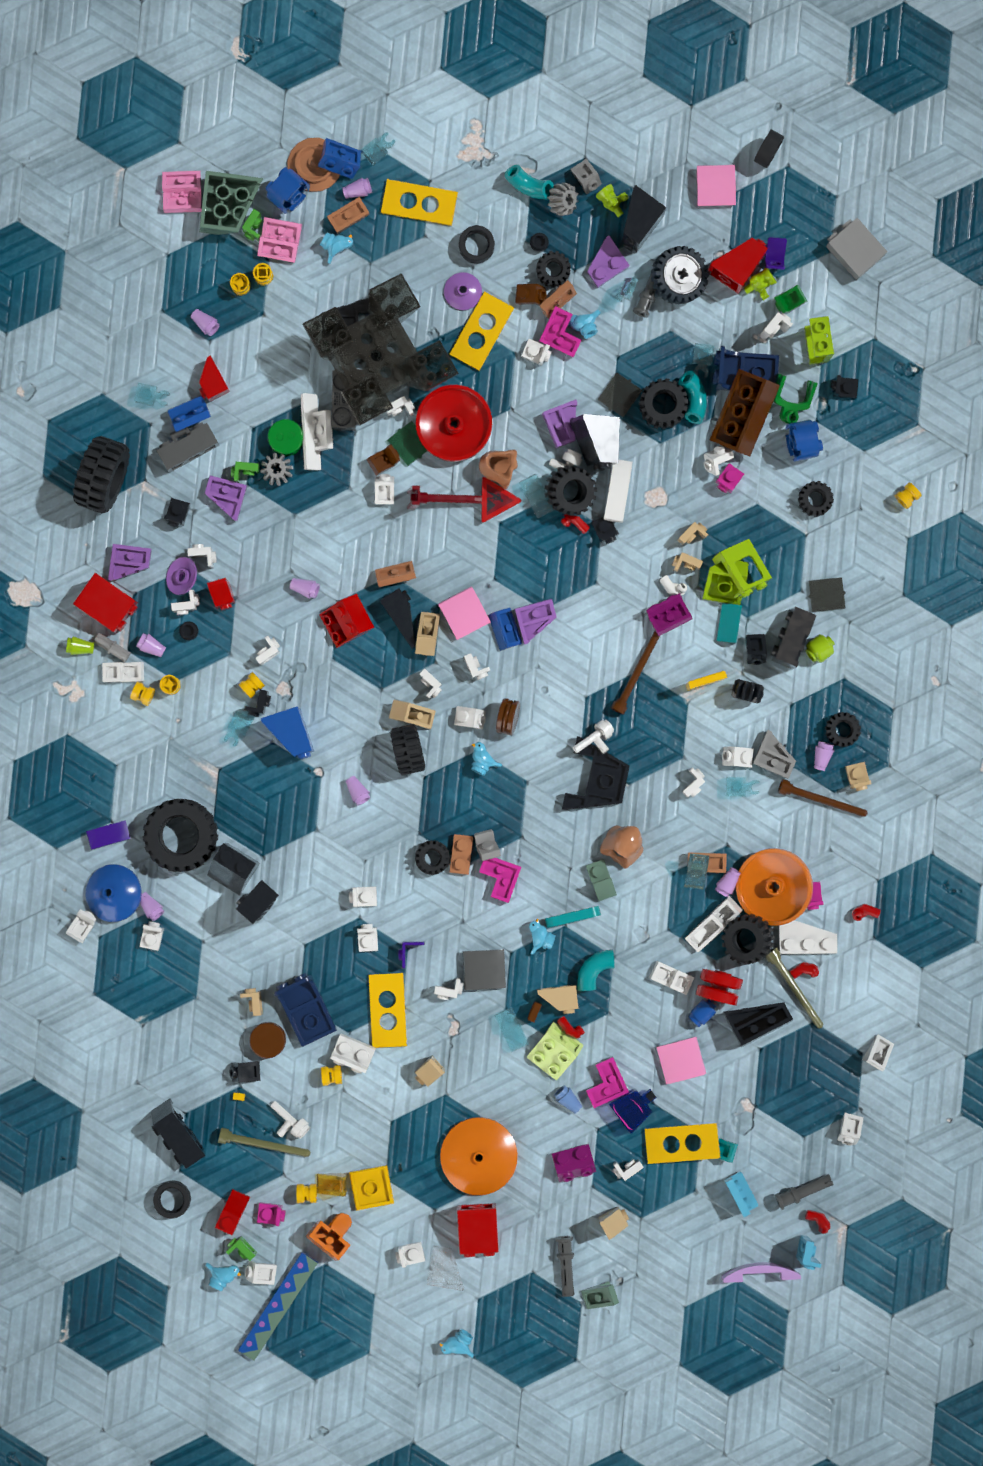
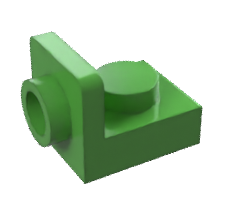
[242,209,262,242]
[231,461,260,483]
[226,1236,257,1261]

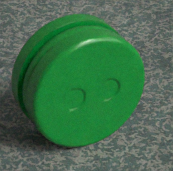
[268,419,303,456]

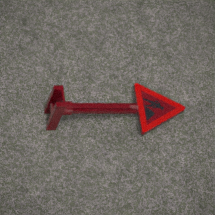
[407,477,522,523]

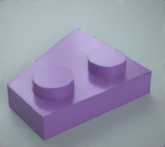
[587,236,630,288]
[542,399,577,449]
[205,475,247,521]

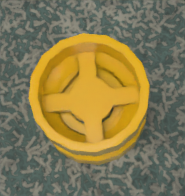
[253,263,273,286]
[230,273,251,296]
[895,482,922,509]
[238,672,265,698]
[160,675,181,695]
[130,681,155,706]
[321,1065,342,1086]
[296,1184,317,1204]

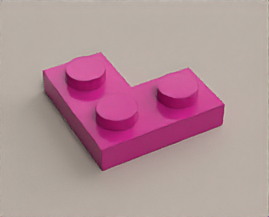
[539,306,582,357]
[479,858,521,903]
[586,1057,629,1108]

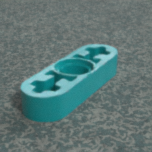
[545,906,601,928]

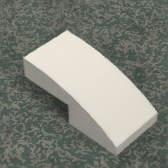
[102,662,144,682]
[649,961,694,995]

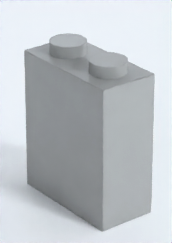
[826,218,888,281]

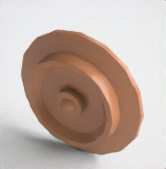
[287,138,340,192]

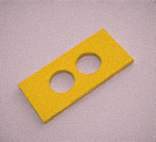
[381,179,458,226]
[449,291,514,371]
[369,973,407,1048]
[645,1123,720,1164]

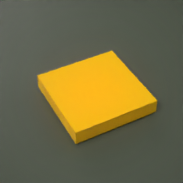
[686,671,727,691]
[349,1165,394,1211]

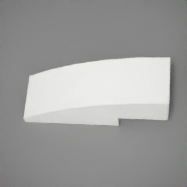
[604,460,633,523]
[685,896,742,952]

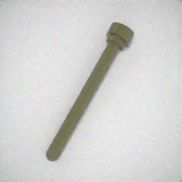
[765,947,823,1029]
[218,1128,311,1157]

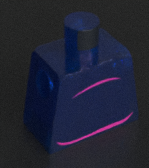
[608,1088,657,1134]

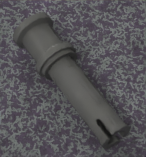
[633,274,657,318]
[775,1174,834,1210]
[556,1236,575,1297]

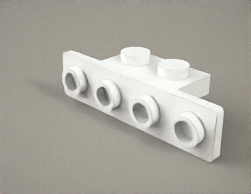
[301,393,333,471]

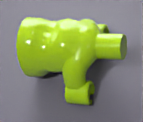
[596,184,629,218]
[744,268,777,301]

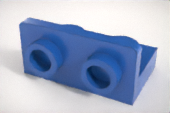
[318,138,361,179]
[168,396,211,432]

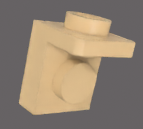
[678,522,708,545]
[672,552,703,572]
[845,762,872,791]
[240,988,263,1016]

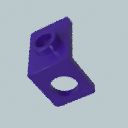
[765,237,787,270]
[399,942,425,968]

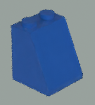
[261,706,314,760]

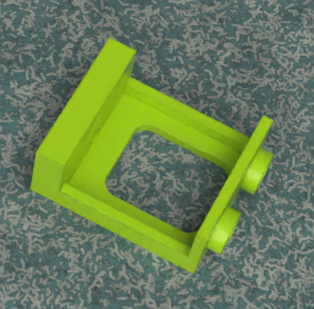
[804,316,834,365]
[712,539,772,598]

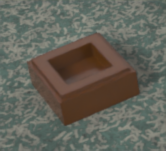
[527,1001,542,1022]

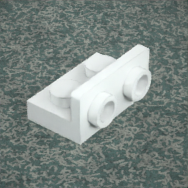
[759,312,793,341]
[330,1033,376,1074]

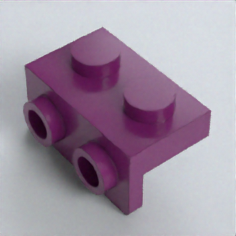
[646,593,693,636]
[552,1144,596,1182]

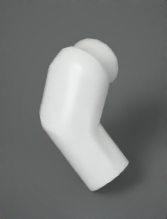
[659,575,687,595]

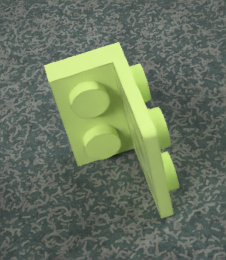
[527,1022,584,1080]

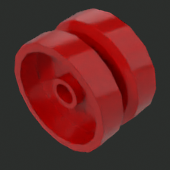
[696,968,743,1006]

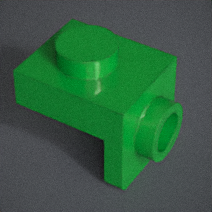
[774,285,808,314]

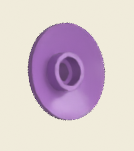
[444,272,482,310]
[166,557,197,595]

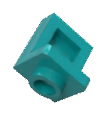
[718,1137,738,1163]

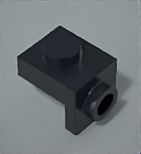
[244,689,271,717]

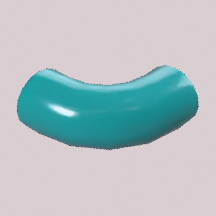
[504,164,554,200]
[679,371,707,424]
[577,949,615,991]

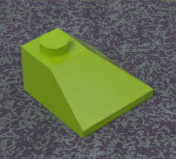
[702,561,749,605]

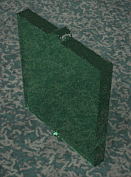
[387,421,427,466]

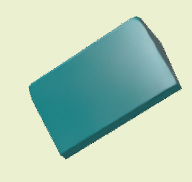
[716,603,742,644]

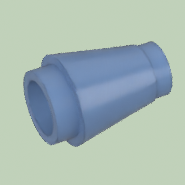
[554,1085,582,1114]

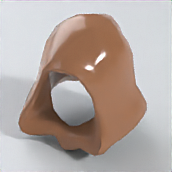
[479,449,518,489]
[600,825,644,869]

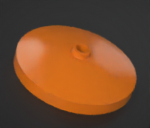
[736,848,813,926]
[440,1117,518,1195]

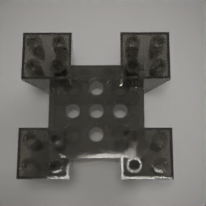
[302,273,459,426]

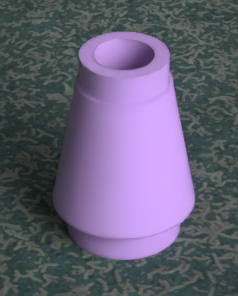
[343,177,372,198]
[191,309,219,336]
[290,578,320,599]
[136,633,166,657]
[814,741,834,771]
[345,776,371,806]
[715,867,741,897]
[140,892,164,921]

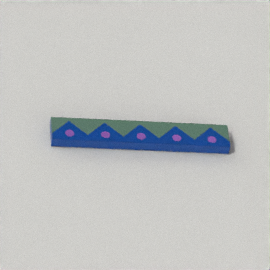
[238,1252,318,1361]

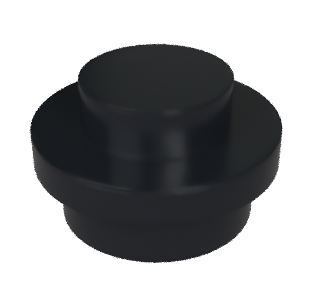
[530,233,549,252]
[179,621,199,641]

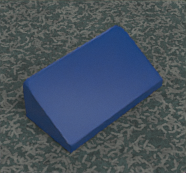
[488,608,522,651]

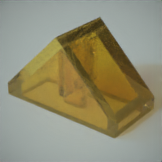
[317,1173,347,1197]

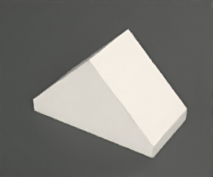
[862,1034,894,1072]

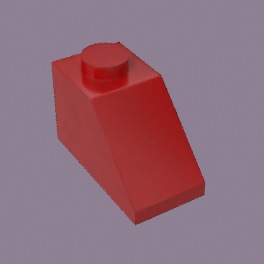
[199,355,230,402]
[207,578,235,610]
[215,1189,250,1236]

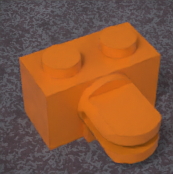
[305,1213,352,1261]

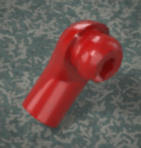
[561,514,590,534]
[852,904,881,921]
[789,962,819,979]
[557,1016,585,1039]
[805,1210,830,1234]

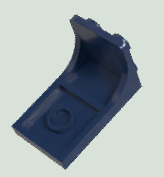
[712,346,779,391]
[274,973,337,1047]

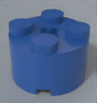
[265,167,310,214]
[785,419,823,462]

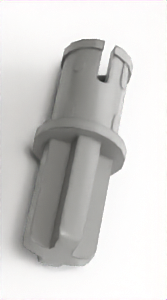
[94,633,131,662]

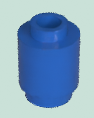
[688,999,716,1027]

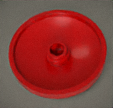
[416,385,492,462]

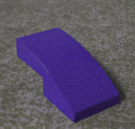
[86,820,131,850]

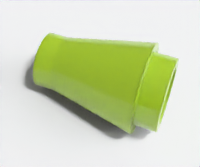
[66,636,94,655]

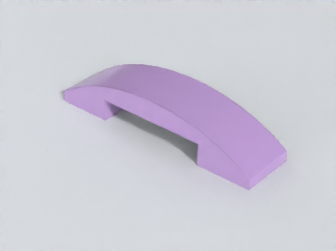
[722,1262,801,1283]

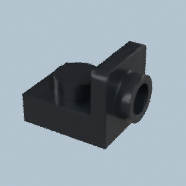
[831,375,859,399]
[164,498,190,527]
[591,517,619,544]
[745,634,767,665]
[229,1061,261,1083]

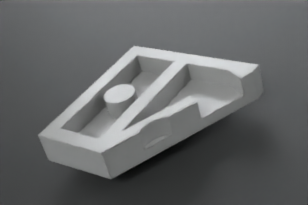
[753,730,796,779]

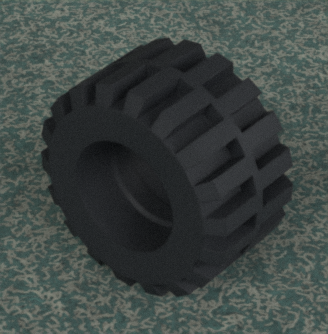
[639,378,688,429]
[544,465,597,516]
[390,724,425,776]
[721,914,774,965]

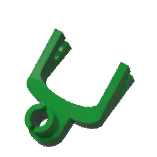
[773,373,818,424]

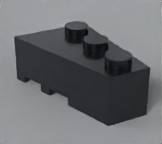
[770,606,817,670]
[236,880,279,924]
[723,1002,793,1048]
[151,1098,205,1169]

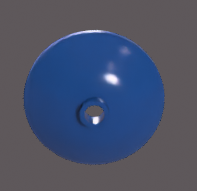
[86,864,142,922]

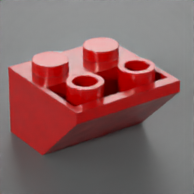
[319,594,374,648]

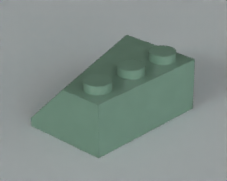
[199,171,263,235]

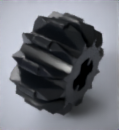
[731,679,764,704]

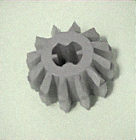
[547,183,579,216]
[261,453,293,486]

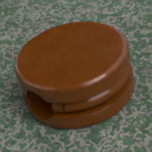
[496,698,520,736]
[249,1022,286,1059]

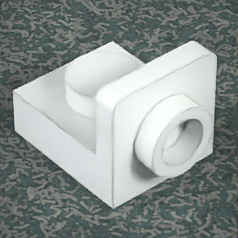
[521,339,552,366]
[384,396,415,417]
[375,474,394,504]
[256,636,280,666]
[464,653,490,680]
[420,669,442,699]
[349,886,377,907]
[139,921,164,951]
[357,924,378,952]
[837,1113,864,1146]
[612,1159,644,1181]
[395,1241,425,1268]
[245,1261,277,1285]

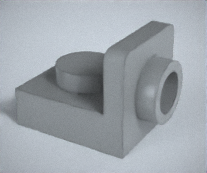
[571,159,602,194]
[474,829,501,861]

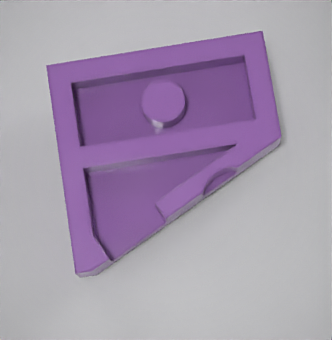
[108,544,152,581]
[514,599,557,645]

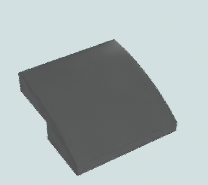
[463,949,506,990]

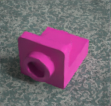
[715,463,744,493]
[808,881,824,910]
[257,1202,286,1227]

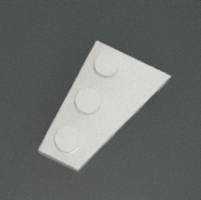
[779,920,837,954]

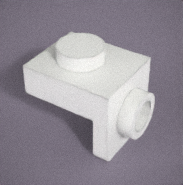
[704,446,734,476]
[188,544,217,568]
[171,590,200,615]
[454,706,486,729]
[722,747,753,768]
[682,767,705,797]
[66,909,96,944]
[434,978,464,1000]

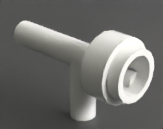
[549,449,582,469]
[573,720,614,754]
[270,1101,311,1139]

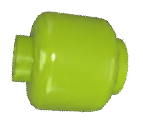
[805,634,835,663]

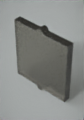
[598,373,642,418]
[808,577,846,612]

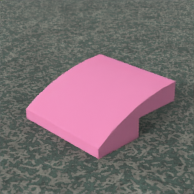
[697,165,736,206]
[162,171,202,213]
[257,217,302,263]
[438,586,491,640]
[656,1037,706,1085]

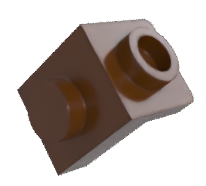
[515,284,547,306]
[366,444,400,476]

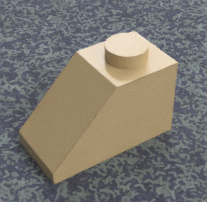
[415,612,440,656]
[389,700,436,729]
[537,985,579,1014]
[415,1055,445,1086]
[598,1206,629,1240]

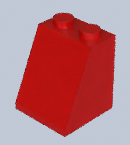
[707,238,768,294]
[73,573,138,633]
[457,1203,499,1257]

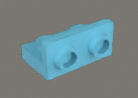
[724,1172,758,1217]
[796,1235,821,1270]

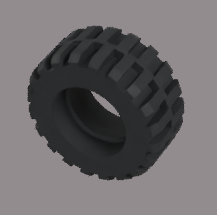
[73,436,130,514]
[142,798,218,872]

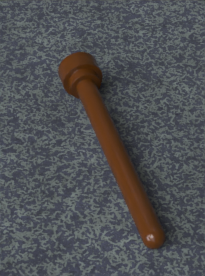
[610,631,660,715]
[778,779,868,817]

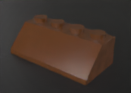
[709,369,780,457]

